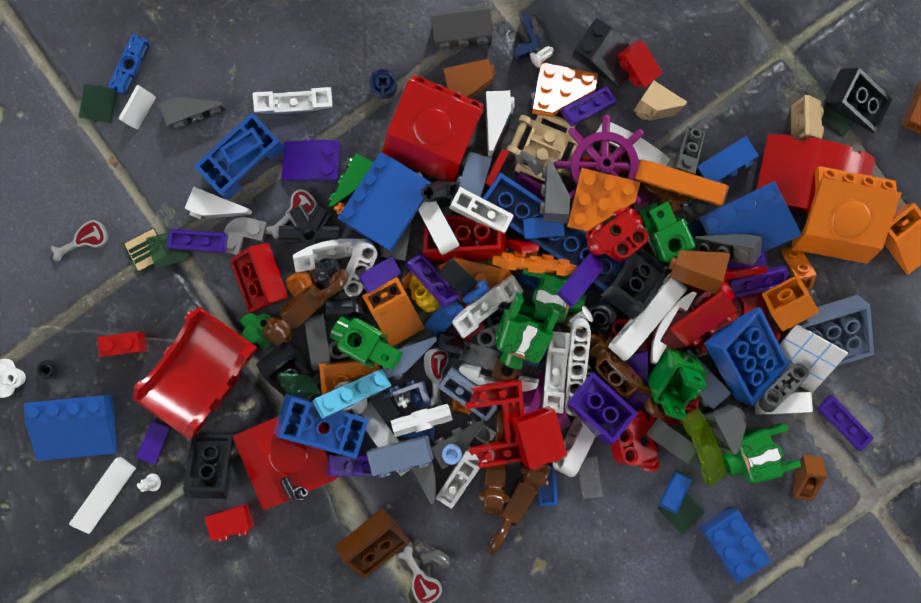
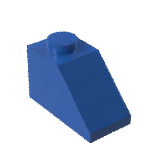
[424,301,464,337]

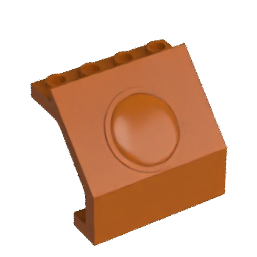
[792,166,902,264]

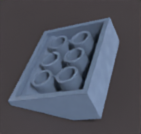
[785,295,874,366]

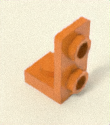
[781,247,817,289]

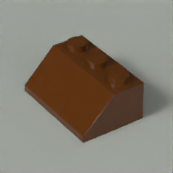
[335,508,411,579]

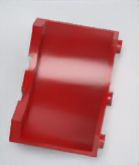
[756,134,875,216]
[132,306,257,440]

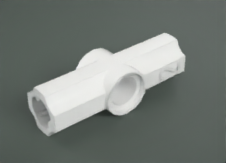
[391,404,453,437]

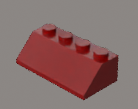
[423,215,506,263]

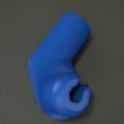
[462,280,490,305]

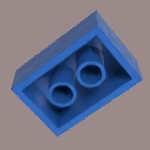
[698,506,771,583]

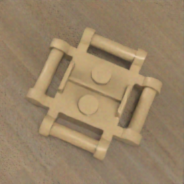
[506,115,578,181]

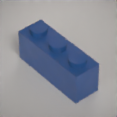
[695,136,759,183]

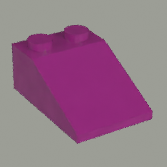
[523,370,572,430]

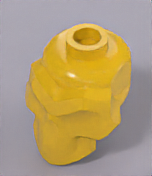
[409,275,441,312]

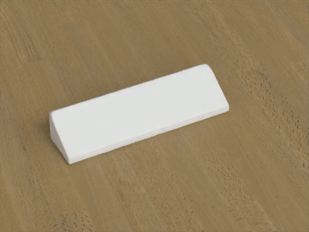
[69,457,136,534]

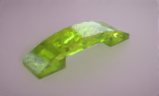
[682,408,725,486]

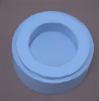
[442,444,462,465]

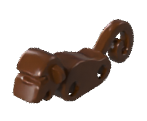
[591,150,690,215]
[262,269,349,345]
[581,332,665,418]
[478,407,510,515]
[486,463,550,555]

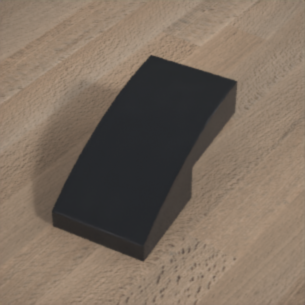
[438,258,478,296]

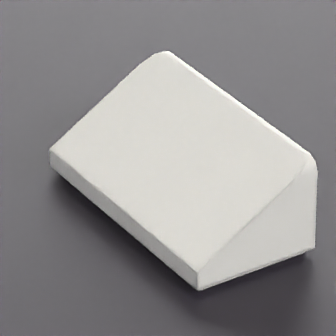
[119,85,156,130]

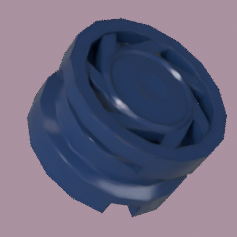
[369,68,397,99]

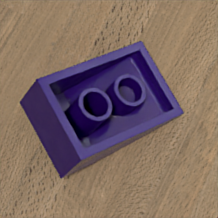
[281,140,342,184]
[567,373,638,445]

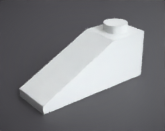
[185,187,252,219]
[449,187,514,233]
[435,446,480,509]

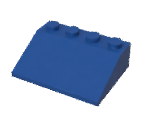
[338,152,431,251]
[699,181,802,252]
[704,307,789,406]
[24,394,117,461]

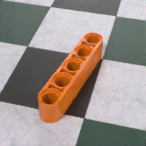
[635,159,729,206]

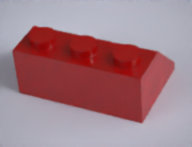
[229,243,288,314]
[670,290,738,346]

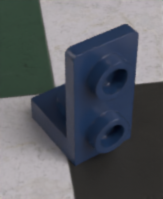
[513,13,540,62]
[382,380,431,408]

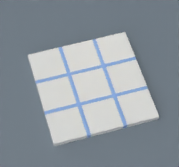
[779,324,848,393]

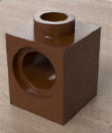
[491,358,522,380]

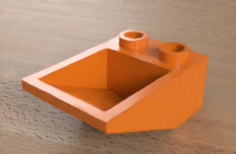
[884,203,921,275]
[362,277,425,346]

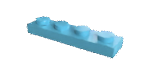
[313,369,391,419]

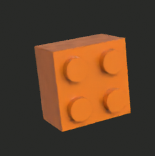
[762,275,820,331]

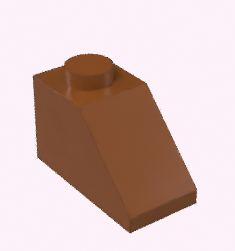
[793,455,827,501]

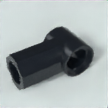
[421,180,459,202]
[326,295,365,320]

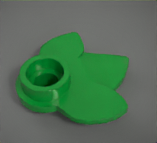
[240,313,273,350]

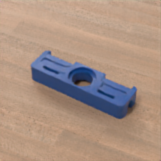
[108,34,150,95]

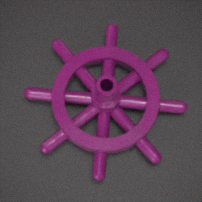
[553,114,644,205]

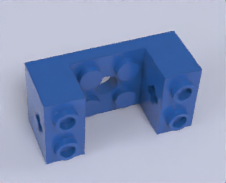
[194,112,285,200]
[273,393,369,459]

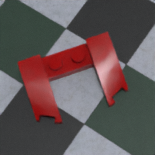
[465,379,524,468]

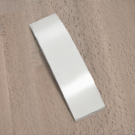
[253,87,333,114]
[596,122,670,166]
[293,238,370,272]
[452,275,524,338]
[650,292,697,364]
[543,331,571,413]
[459,363,539,392]
[358,402,414,476]

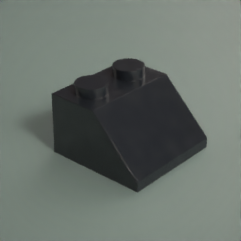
[256,342,316,397]

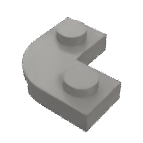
[224,217,268,255]

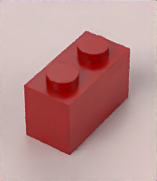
[617,41,663,88]
[97,332,147,357]
[205,503,254,542]

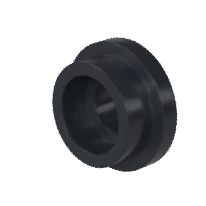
[36,360,57,380]

